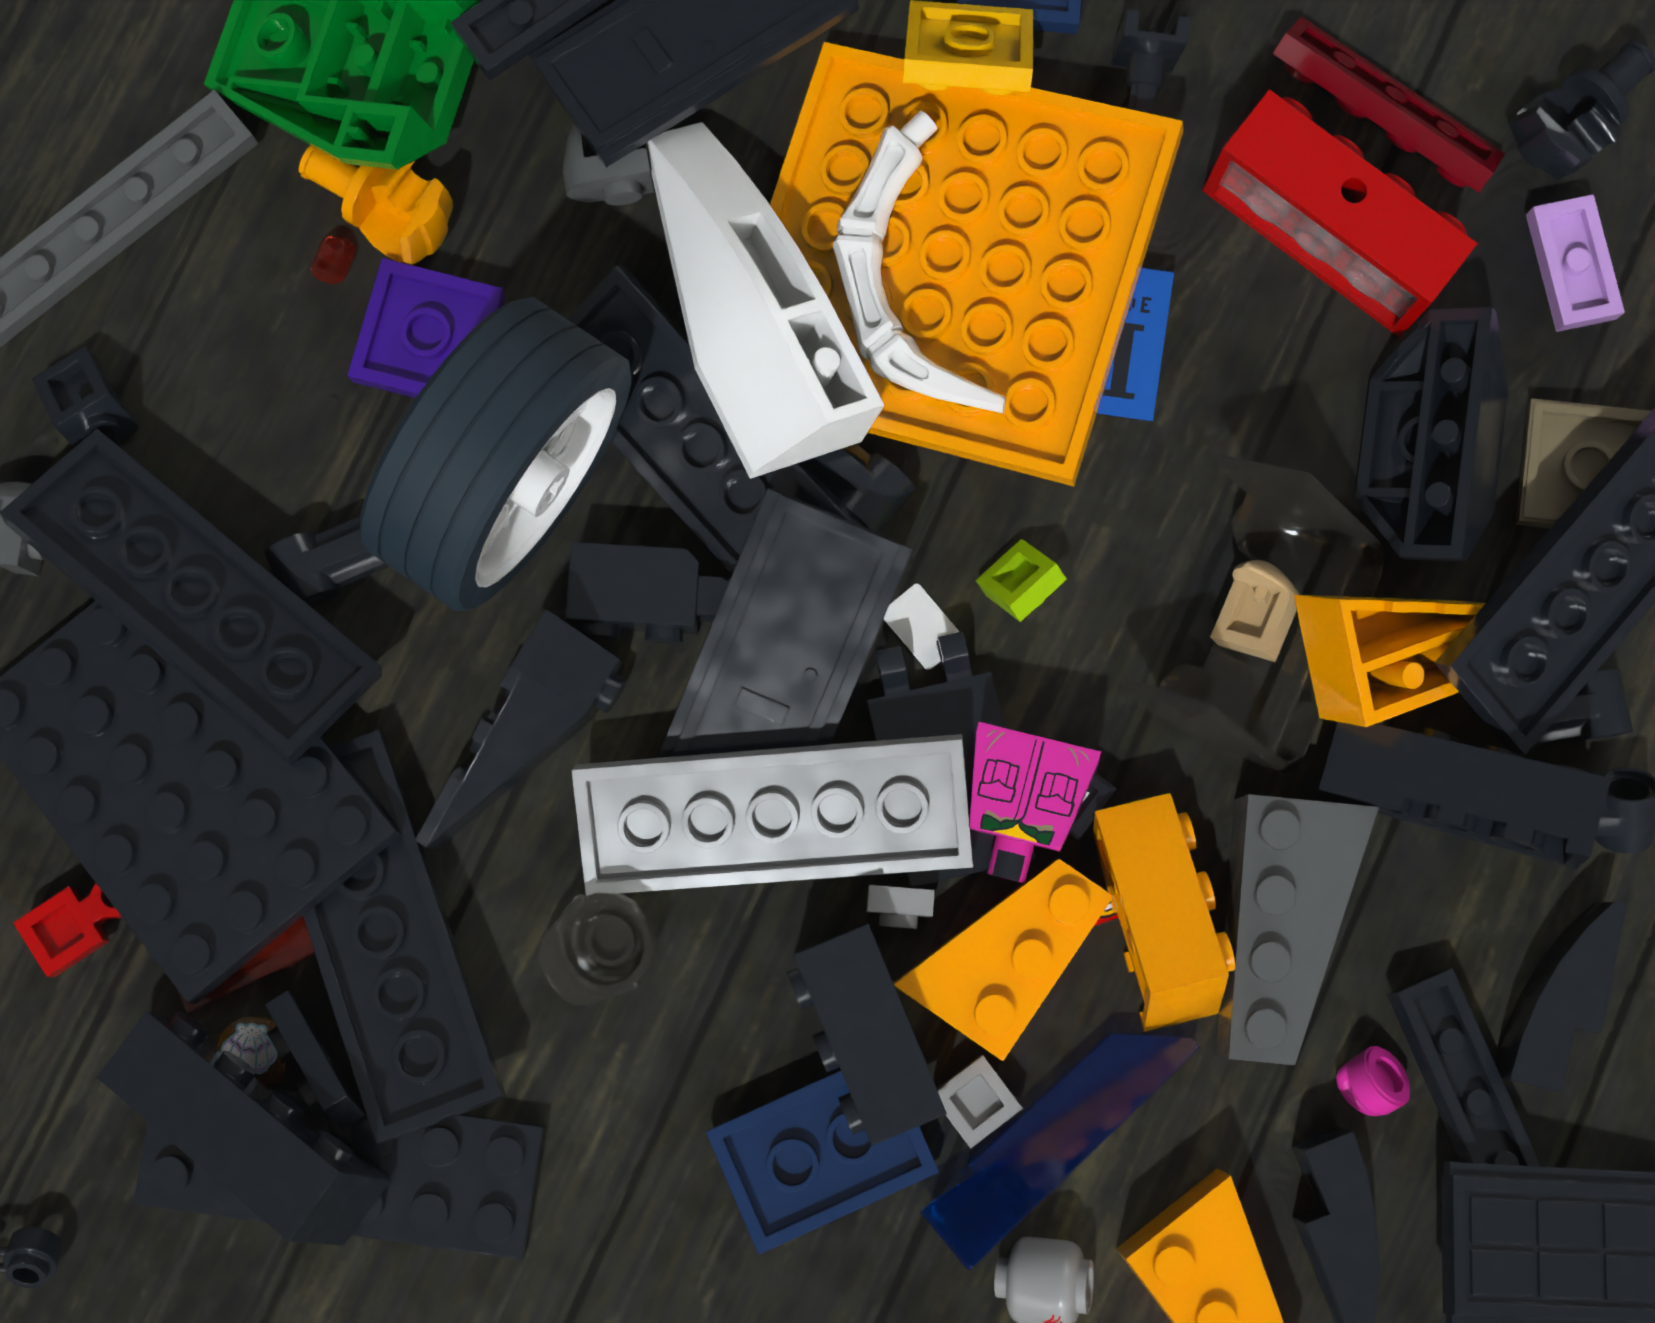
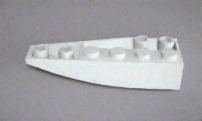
[645,122,884,479]

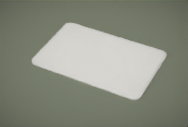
[884,584,959,670]

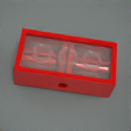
[1202,89,1478,338]

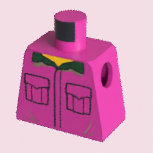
[970,722,1101,883]

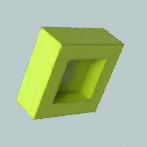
[975,539,1067,622]

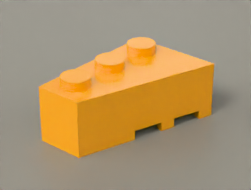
[893,859,1114,1061]
[1116,1168,1284,1323]

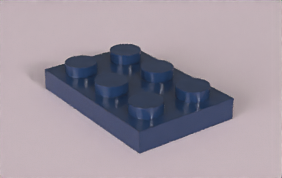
[706,1070,939,1255]

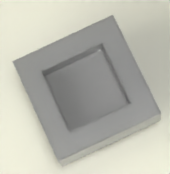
[866,885,935,929]
[937,1054,1023,1148]

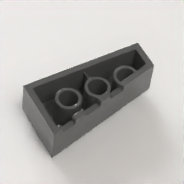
[1215,794,1379,1065]

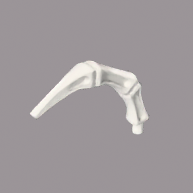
[833,110,1006,413]

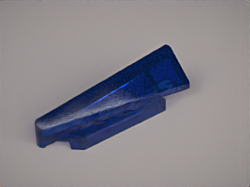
[920,1033,1200,1270]

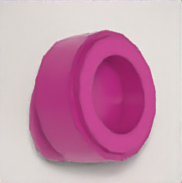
[1336,1046,1411,1116]

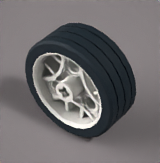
[360,297,631,611]

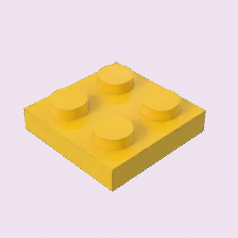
[903,0,1033,95]

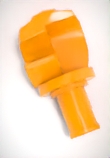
[299,145,453,266]

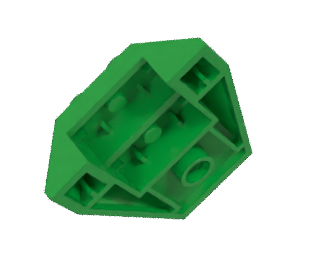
[204,0,480,170]

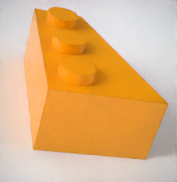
[1294,594,1486,727]
[1093,793,1235,1032]

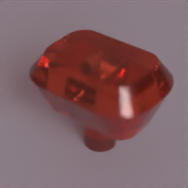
[311,235,355,284]

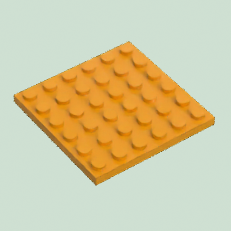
[770,42,1184,486]

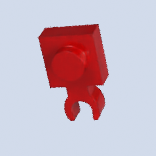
[13,883,123,978]

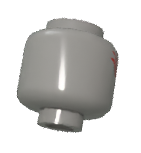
[994,1236,1094,1323]

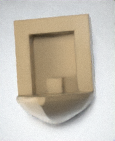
[1210,560,1299,662]

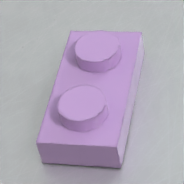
[1526,194,1625,332]

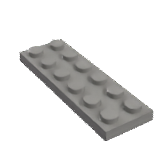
[572,734,973,896]

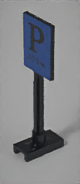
[1096,9,1191,422]

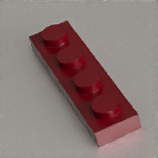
[1272,17,1505,193]

